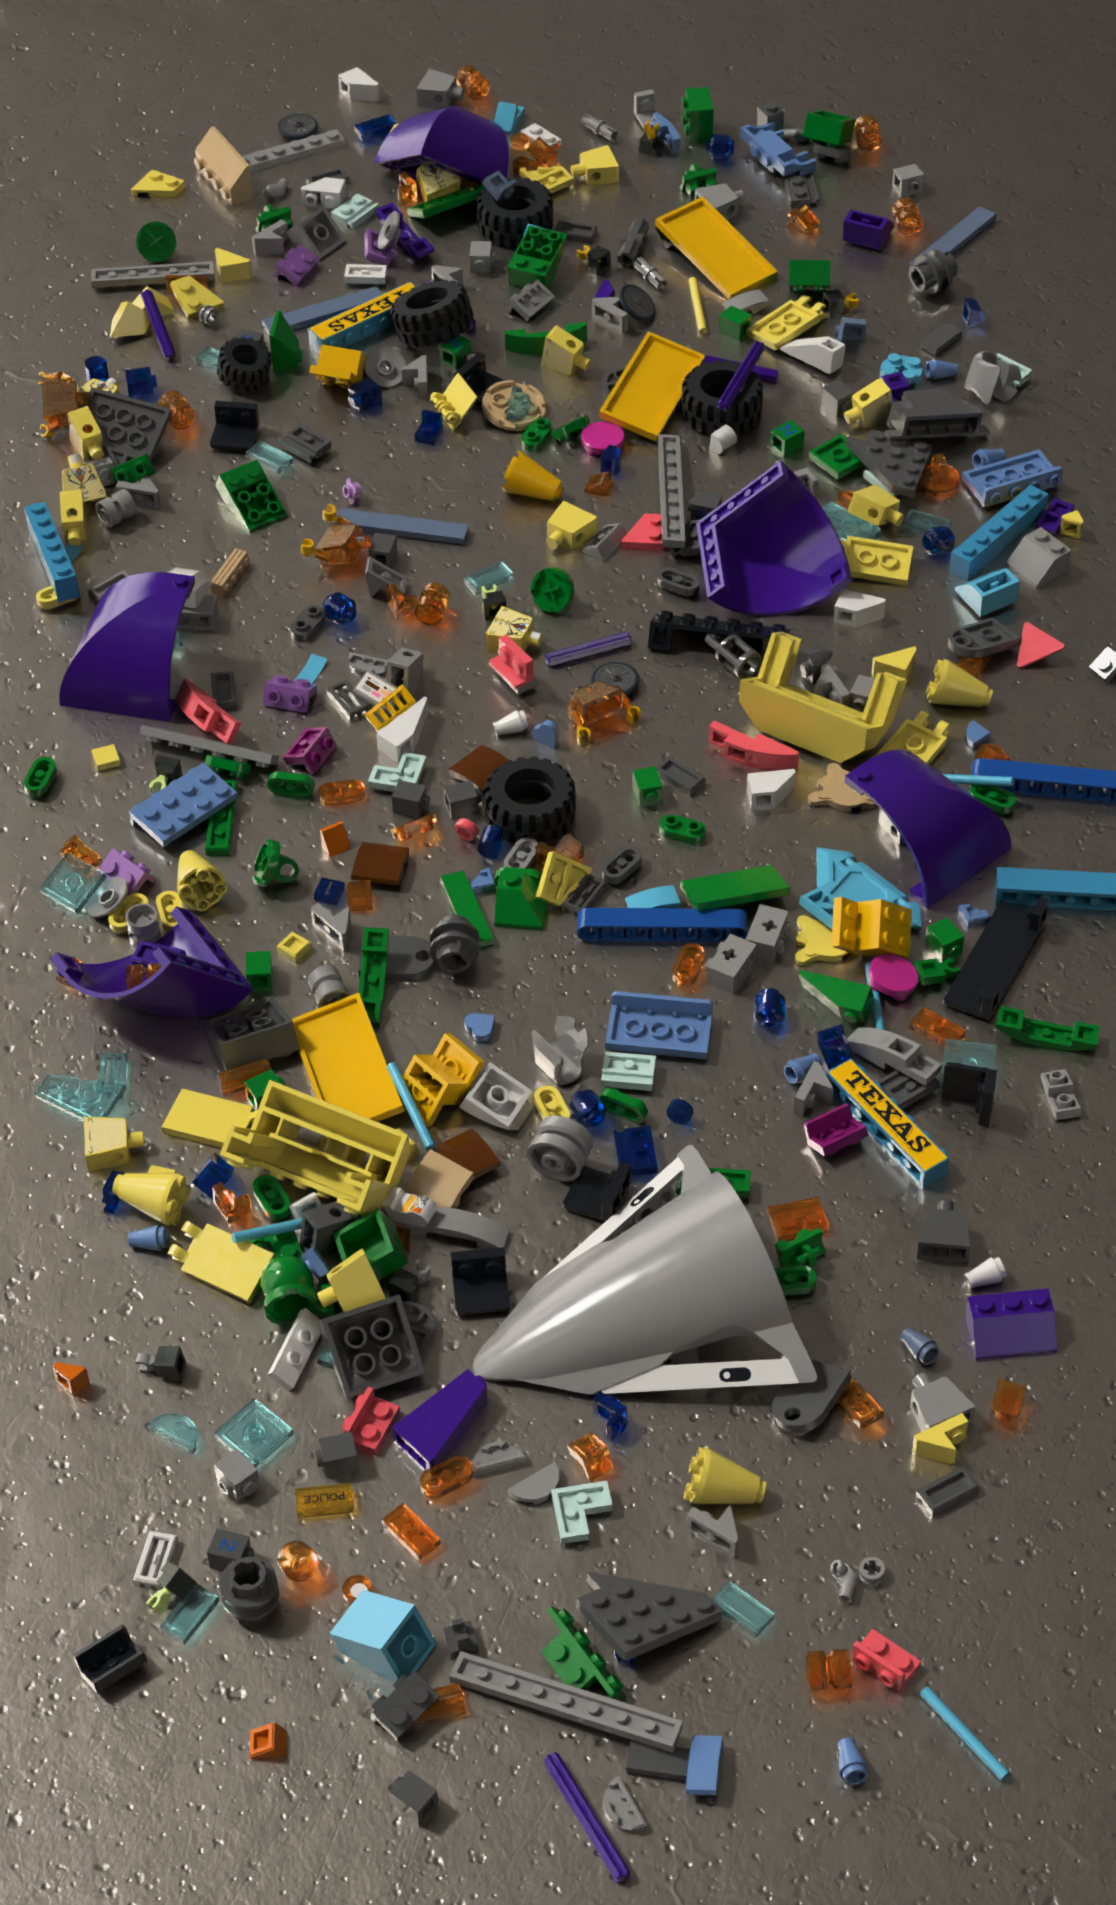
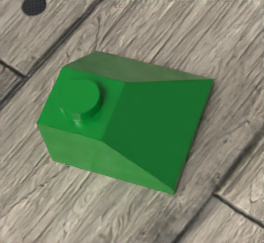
[269,310,304,371]
[494,870,548,930]

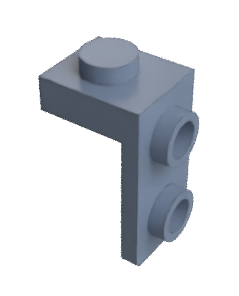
[834,317,867,343]

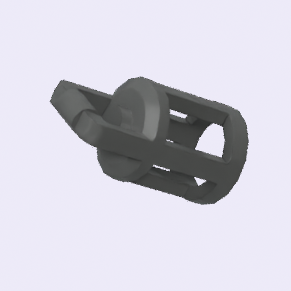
[705,634,762,679]

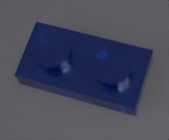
[354,114,397,141]

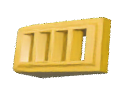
[364,685,416,732]

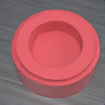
[454,818,479,841]

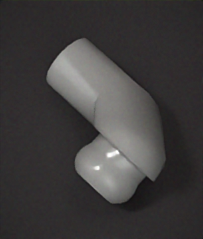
[782,129,808,143]
[263,178,289,198]
[830,1560,858,1603]

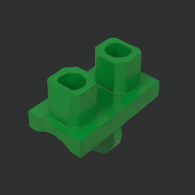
[680,163,717,197]
[255,204,293,233]
[111,453,156,483]
[775,1228,826,1268]

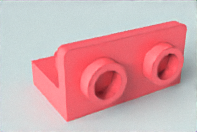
[489,634,534,689]
[342,1387,400,1456]
[852,1629,921,1692]

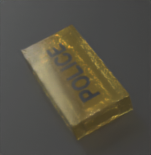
[295,1483,354,1518]

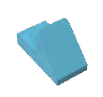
[494,101,524,135]

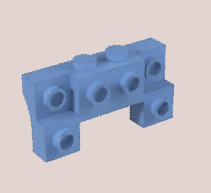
[740,121,817,176]

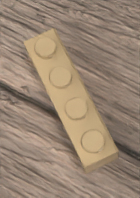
[210,548,250,597]

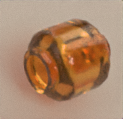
[277,1540,318,1582]

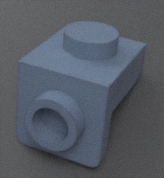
[482,170,517,201]

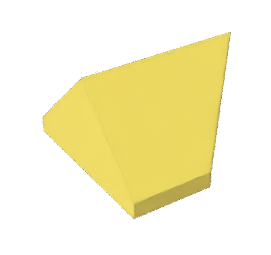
[110,301,152,338]

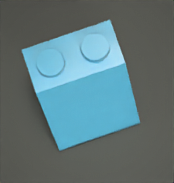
[329,1590,437,1683]

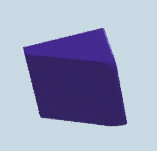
[594,279,615,298]

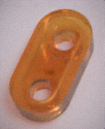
[512,156,548,175]
[318,780,366,806]
[390,813,438,841]
[672,943,705,987]
[420,1456,473,1499]

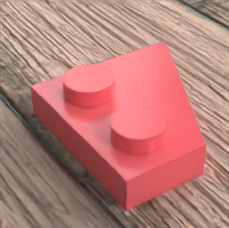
[621,513,664,550]

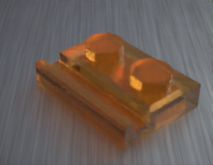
[767,1197,829,1242]

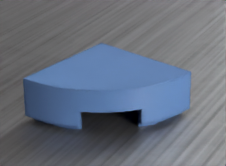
[966,720,990,749]
[471,868,496,894]
[958,904,991,928]

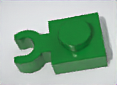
[913,958,960,985]

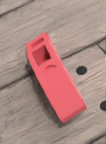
[175,678,242,744]
[709,720,799,771]

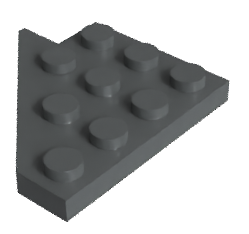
[84,387,172,466]
[846,430,933,498]

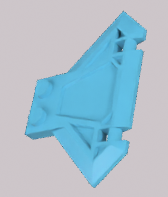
[799,847,921,929]

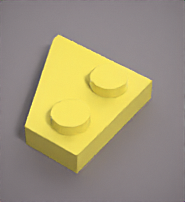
[519,166,574,194]
[131,170,185,197]
[170,276,224,319]
[535,851,592,907]

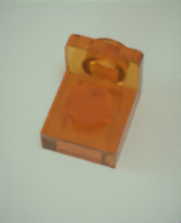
[387,584,418,619]
[212,1182,252,1224]
[567,1432,613,1481]

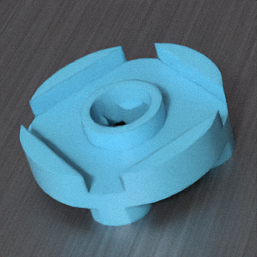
[880,353,923,385]

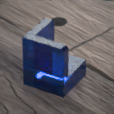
[192,1152,234,1198]

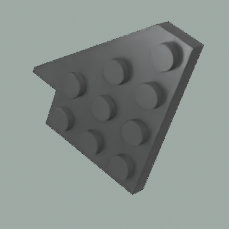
[576,1572,723,1661]

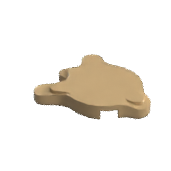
[808,763,877,812]

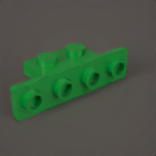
[541,1606,627,1702]

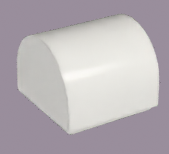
[709,424,737,454]
[289,1192,322,1220]

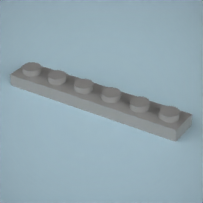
[241,129,345,173]
[91,261,214,288]
[140,725,279,768]

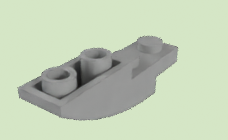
[843,1027,942,1086]

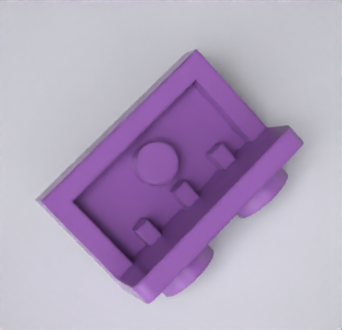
[364,228,397,267]
[273,244,320,286]
[263,675,317,713]
[96,848,156,896]

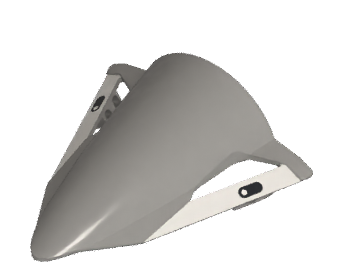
[473,1145,818,1395]

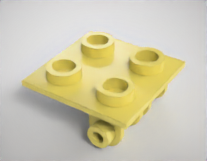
[430,373,478,431]

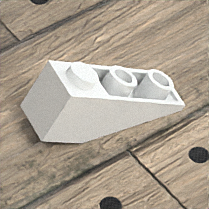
[780,337,846,374]
[377,697,428,763]

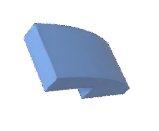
[650,112,681,153]
[301,1246,331,1278]
[686,1735,724,1795]

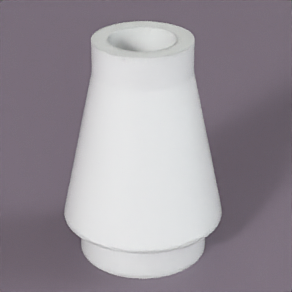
[493,710,529,736]
[964,1257,1007,1289]

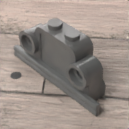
[884,389,990,440]

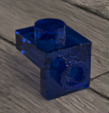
[593,1391,628,1441]

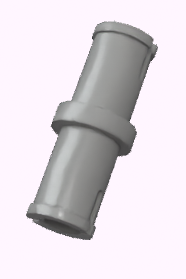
[581,113,618,142]
[634,257,668,291]

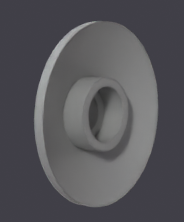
[378,211,401,250]
[364,347,406,388]
[86,877,128,918]

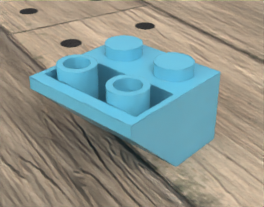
[955,568,1020,617]

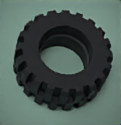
[477,177,553,247]
[390,280,474,348]
[682,360,763,436]
[484,756,576,844]

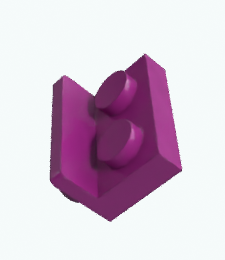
[282,727,337,774]

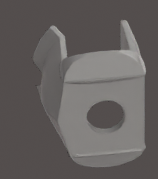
[965,351,1021,404]
[531,1016,589,1085]

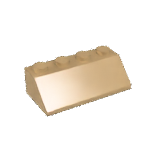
[194,126,253,206]

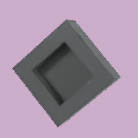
[442,1618,479,1659]

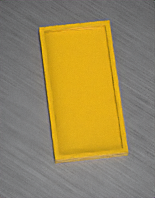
[655,196,778,300]
[598,331,705,442]
[291,993,405,1122]

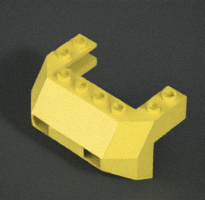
[739,632,907,763]
[220,1080,411,1216]

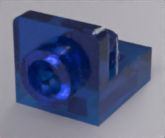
[414,410,443,446]

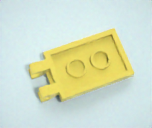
[746,295,827,351]
[840,535,913,586]
[876,711,950,764]
[162,1089,258,1148]
[168,1221,277,1304]

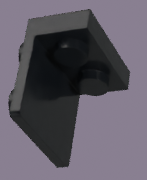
[454,352,506,406]
[209,401,260,451]
[942,1062,997,1127]
[563,1162,631,1222]
[451,1247,510,1315]

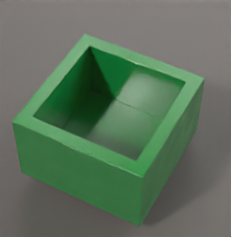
[681,87,714,144]
[802,110,856,148]
[788,260,831,292]
[333,1208,409,1281]

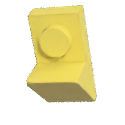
[912,1413,968,1465]

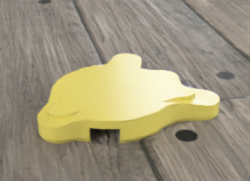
[795,915,852,966]

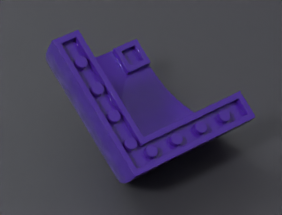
[374,106,509,185]
[696,460,852,616]
[59,572,195,722]
[844,749,1011,909]
[50,906,254,1018]

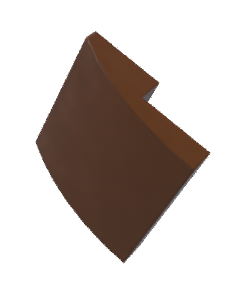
[448,745,509,794]
[351,842,409,885]
[427,1128,501,1179]

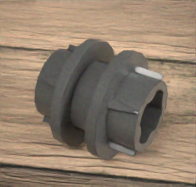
[909,249,958,294]
[430,914,479,974]
[219,1556,280,1621]

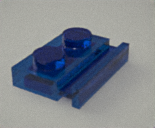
[613,1125,658,1176]

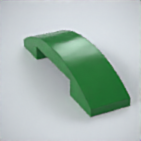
[504,322,587,354]
[358,927,389,1024]
[996,1005,1100,1051]

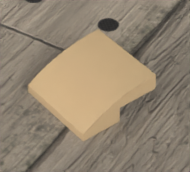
[404,1149,474,1209]

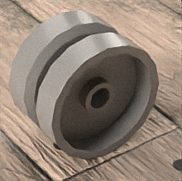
[526,1115,593,1182]

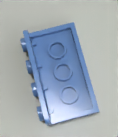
[962,449,1063,507]
[129,763,237,847]
[605,991,713,1059]

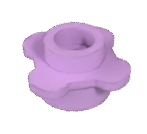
[343,478,362,504]

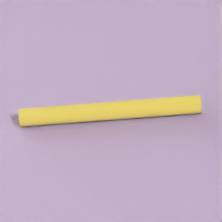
[689,277,707,334]

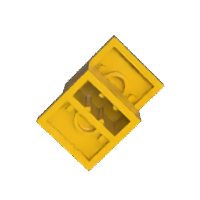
[309,344,367,391]
[831,897,912,958]
[396,1033,485,1127]

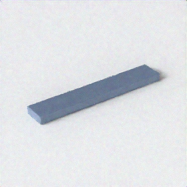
[909,206,996,269]
[262,287,382,336]
[335,508,469,545]

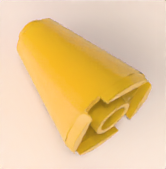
[501,451,564,501]

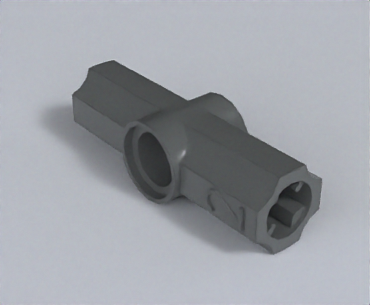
[617,217,649,268]

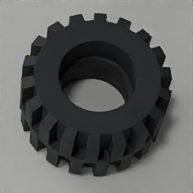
[217,336,272,393]

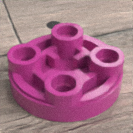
[581,421,624,456]
[868,954,919,1001]

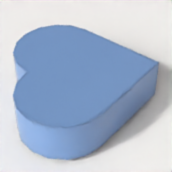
[532,720,559,749]
[464,1013,495,1042]

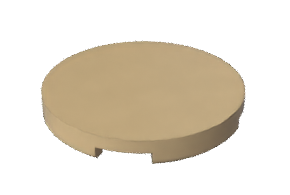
[482,380,546,431]

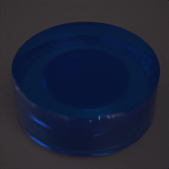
[666,1099,694,1125]

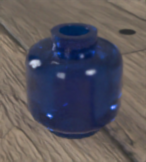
[706,134,735,160]
[921,526,955,556]
[323,592,357,626]
[753,988,786,1028]
[568,1089,607,1128]

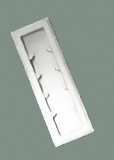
[267,1308,321,1391]

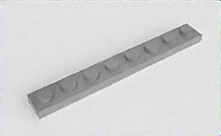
[657,434,685,548]
[449,1651,683,1753]

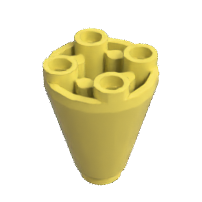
[926,659,993,708]
[177,850,227,912]
[112,1173,191,1226]
[684,1447,766,1504]

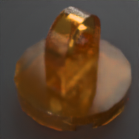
[918,454,960,497]

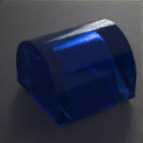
[961,298,985,328]
[84,356,109,382]
[600,445,621,476]
[477,825,503,859]

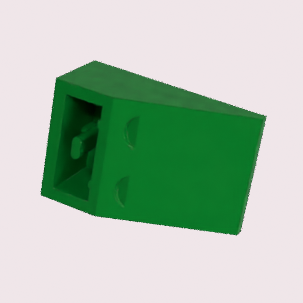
[507,225,568,290]
[215,459,288,531]

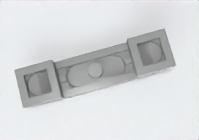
[400,1206,510,1249]

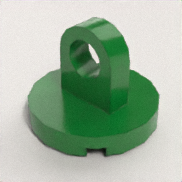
[136,221,177,262]
[530,567,575,613]
[252,839,299,888]

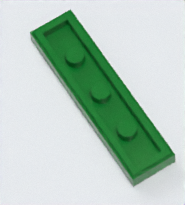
[205,780,238,855]
[440,870,494,948]

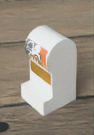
[381,1186,438,1227]

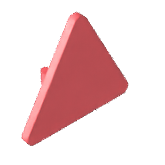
[1017,622,1065,668]

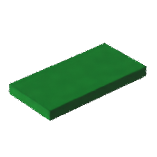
[407,184,484,218]
[680,865,790,911]

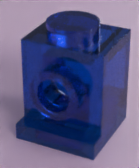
[125,367,157,398]
[348,377,382,412]
[818,1024,853,1069]

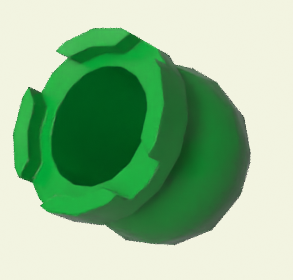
[260,1255,318,1325]

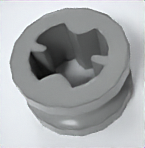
[199,305,219,326]
[859,1557,885,1586]

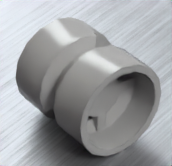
[96,489,137,528]
[125,903,161,948]
[308,965,349,1008]

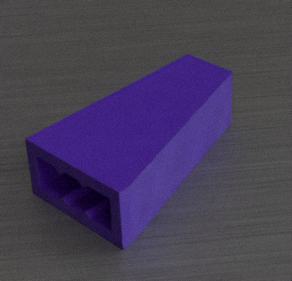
[392,1369,488,1477]

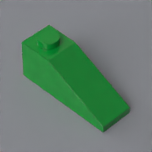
[799,970,875,1024]

